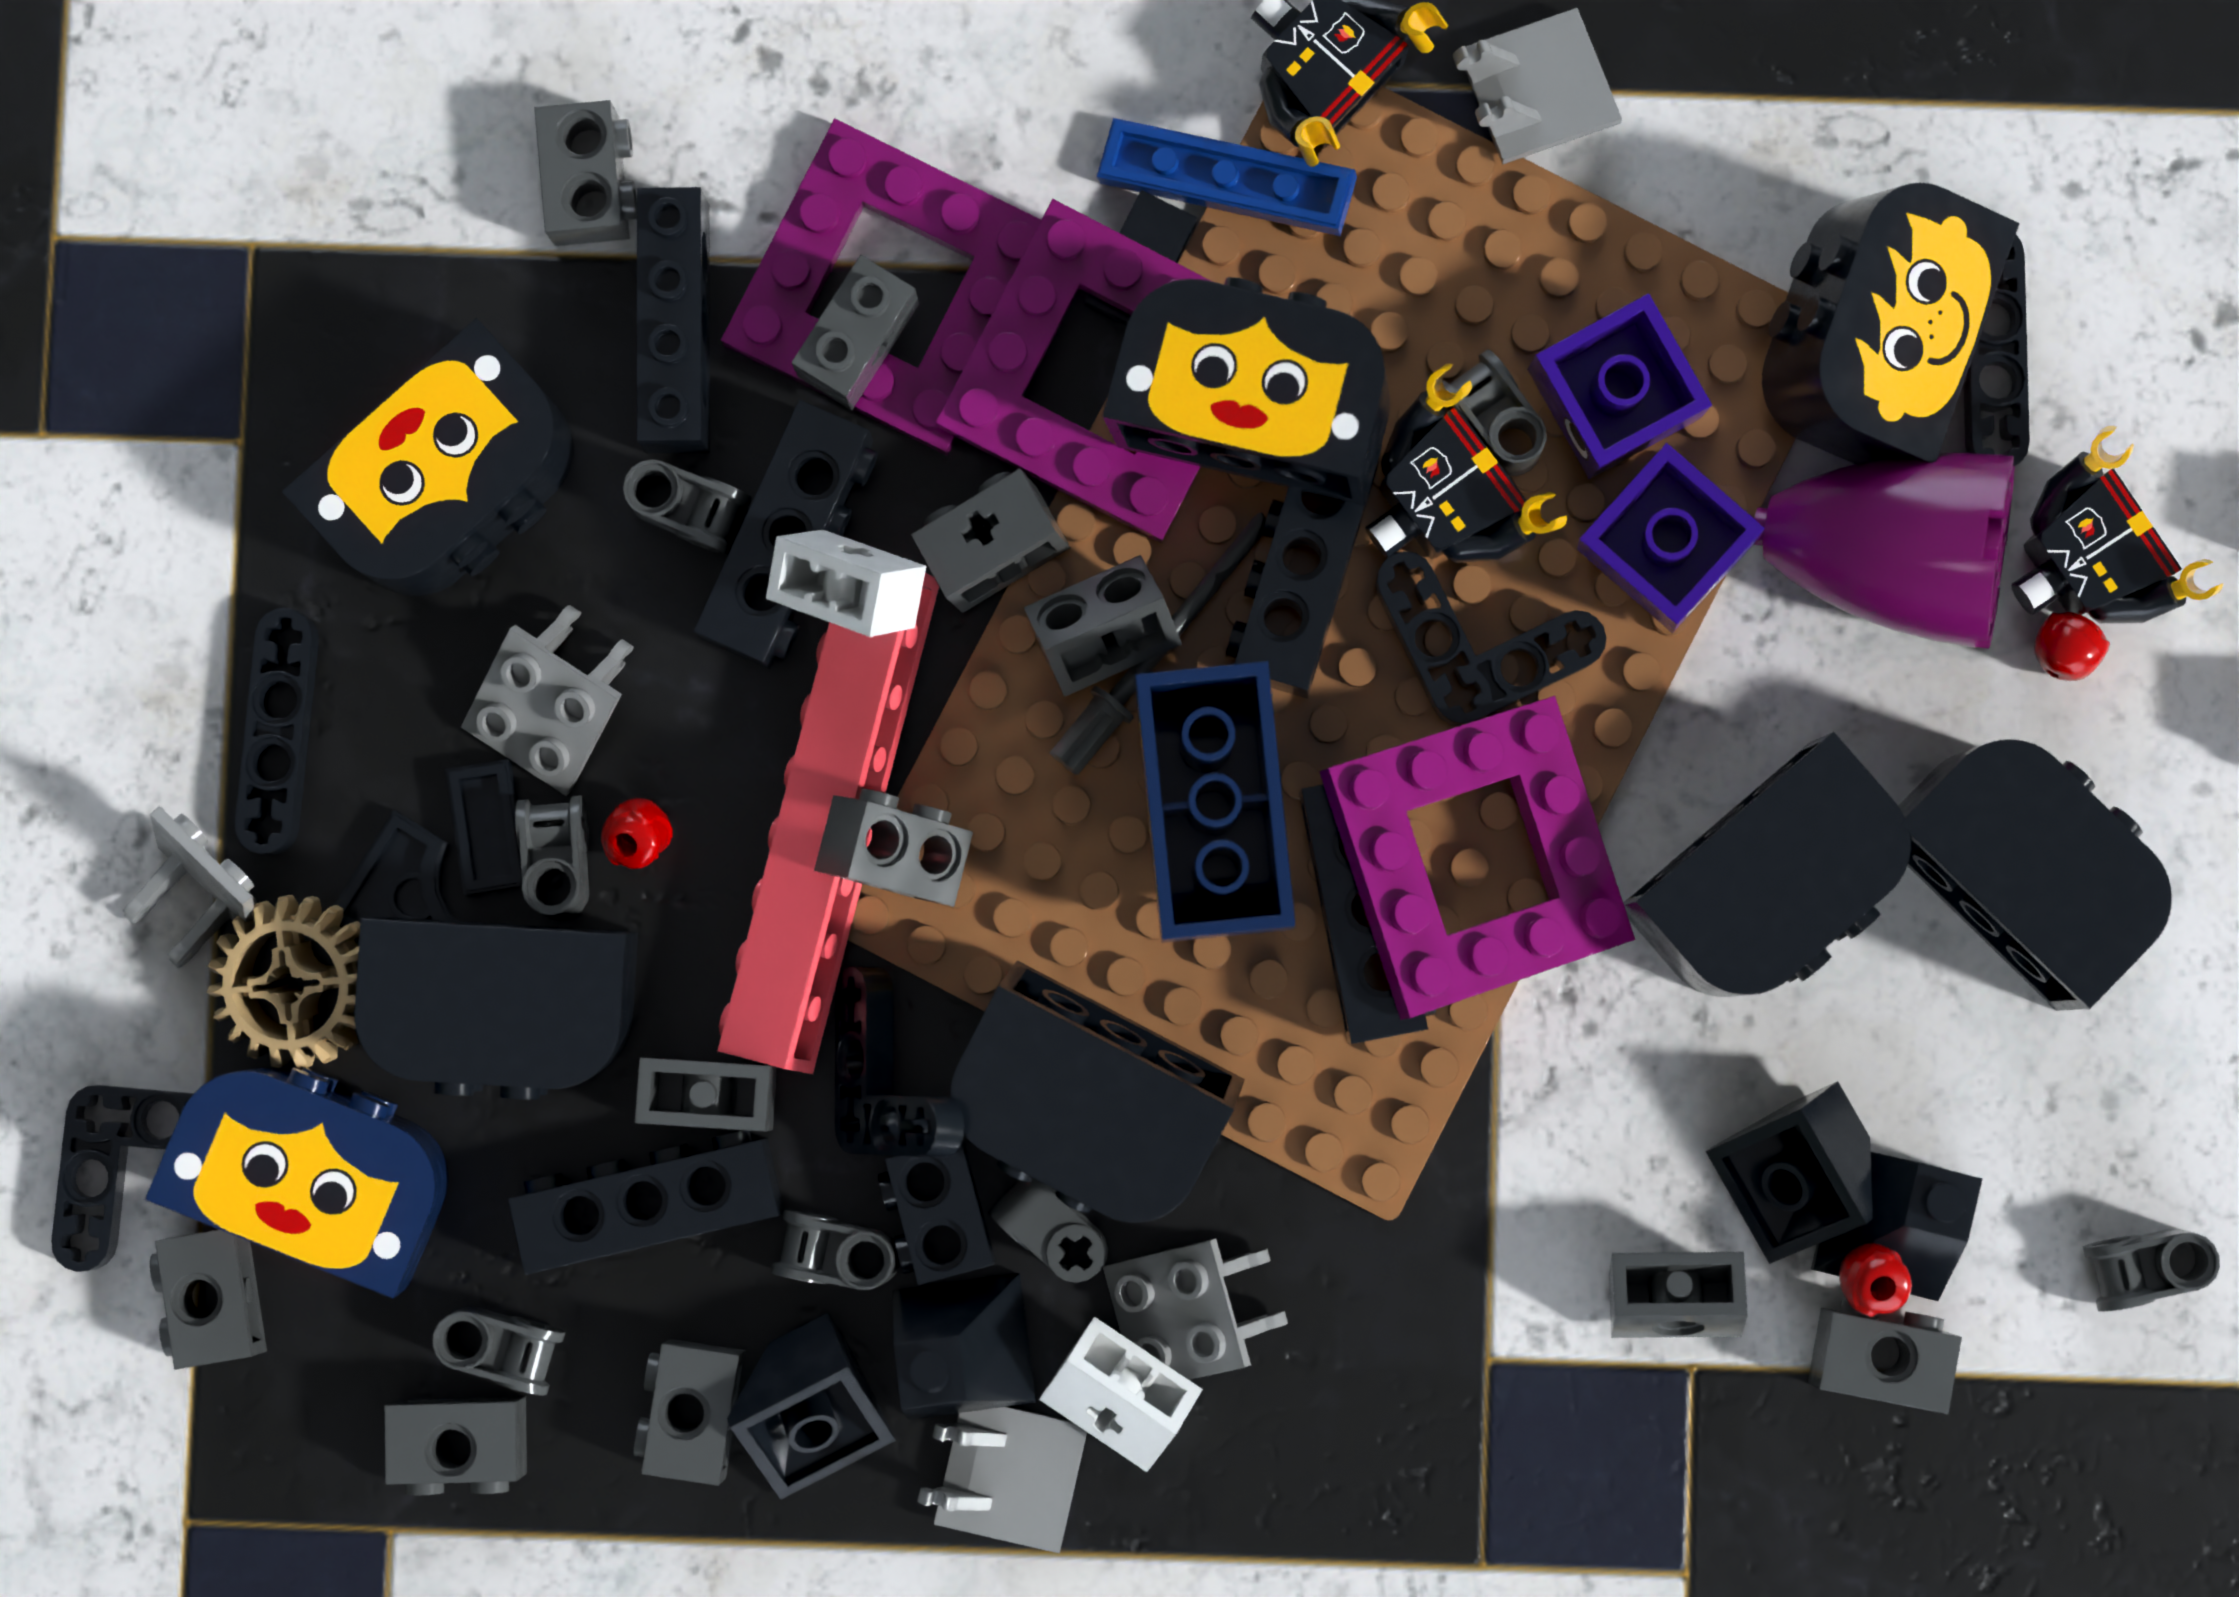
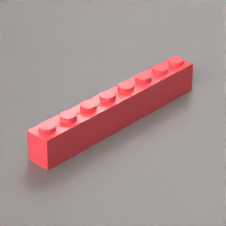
[717,573,939,1075]

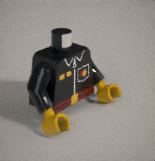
[1251,0,1448,167]
[1365,363,1567,563]
[2011,426,2223,624]

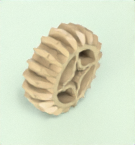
[206,895,360,1069]

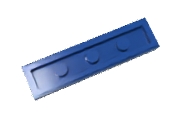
[1096,118,1357,236]

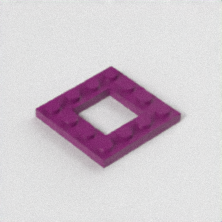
[720,118,1041,456]
[935,198,1213,543]
[1319,696,1635,1020]

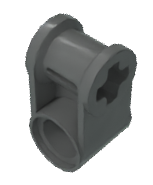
[1442,349,1547,476]
[623,459,752,556]
[515,795,590,921]
[988,1178,1109,1283]
[771,1209,900,1290]
[2083,1229,2220,1312]
[432,1306,566,1396]

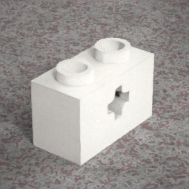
[766,530,926,637]
[1039,1317,1203,1472]

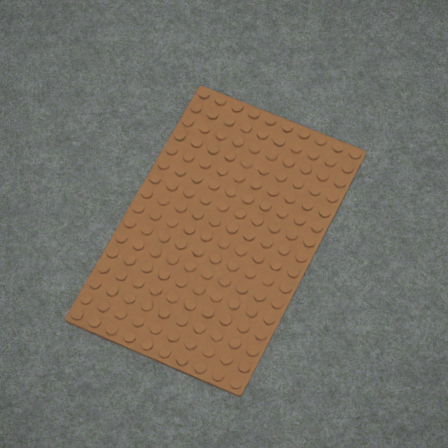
[848,87,1796,1220]

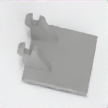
[1453,8,1622,165]
[461,605,634,796]
[123,806,257,968]
[1103,1238,1288,1380]
[917,1406,1087,1554]

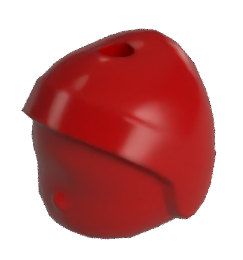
[2034,612,2110,681]
[601,798,673,869]
[1839,1243,1912,1317]

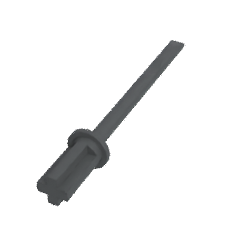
[1050,512,1266,775]

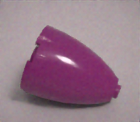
[1754,453,2015,649]

